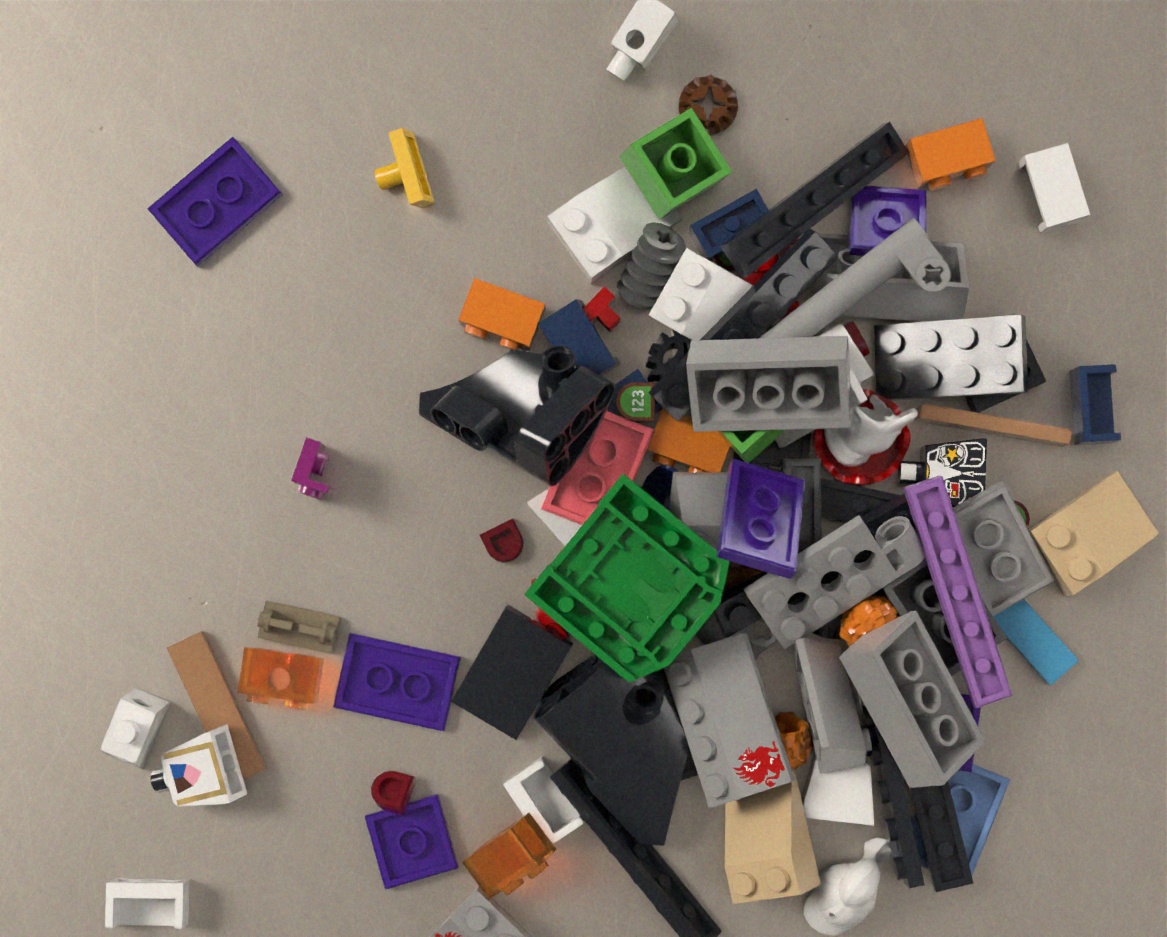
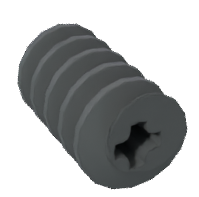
[617,222,686,308]

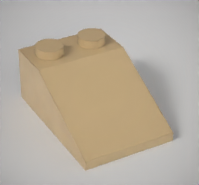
[1028,471,1159,596]
[725,771,821,904]

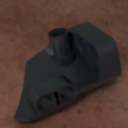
[419,345,615,487]
[534,654,690,846]

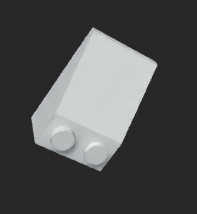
[547,167,683,284]
[649,248,783,341]

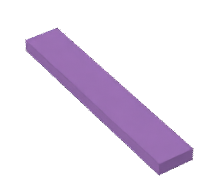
[903,475,1013,708]

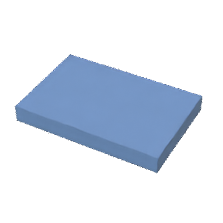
[896,764,1010,886]

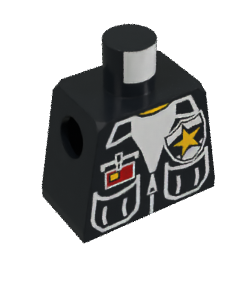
[898,438,987,507]

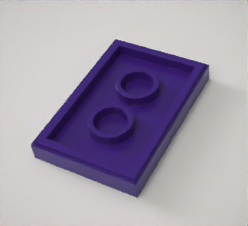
[147,136,283,267]
[717,459,805,579]
[333,633,461,731]

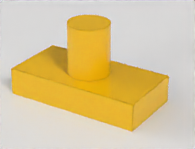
[375,128,435,208]

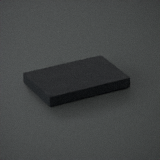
[451,604,573,740]

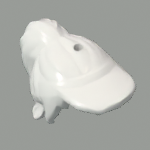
[824,395,918,467]
[804,837,892,936]

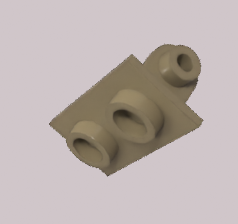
[257,601,340,654]

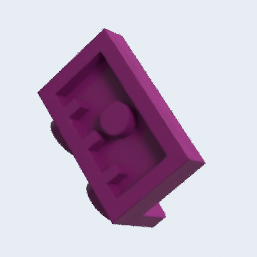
[291,437,334,500]

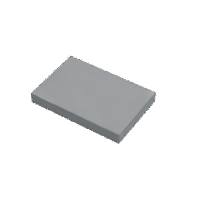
[953,481,1055,616]

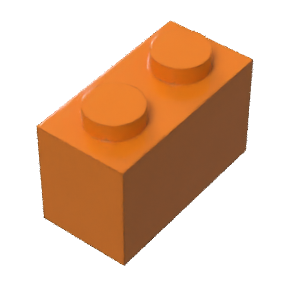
[906,118,996,191]
[458,278,546,350]
[646,408,730,472]

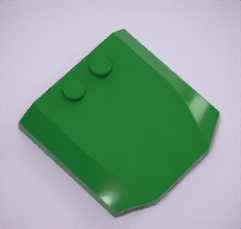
[524,473,730,683]

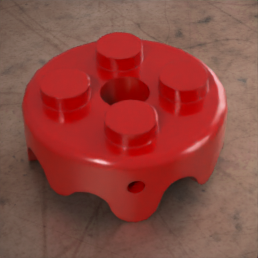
[812,389,911,486]

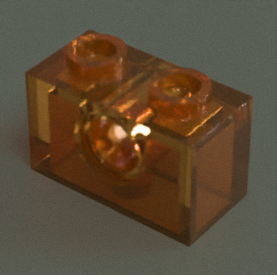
[237,647,324,710]

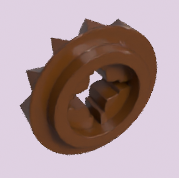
[678,74,739,135]

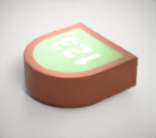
[616,382,655,422]

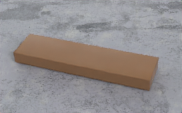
[914,403,1072,447]
[167,631,267,780]

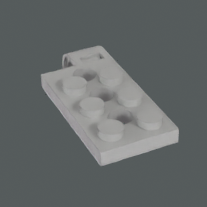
[744,515,926,650]

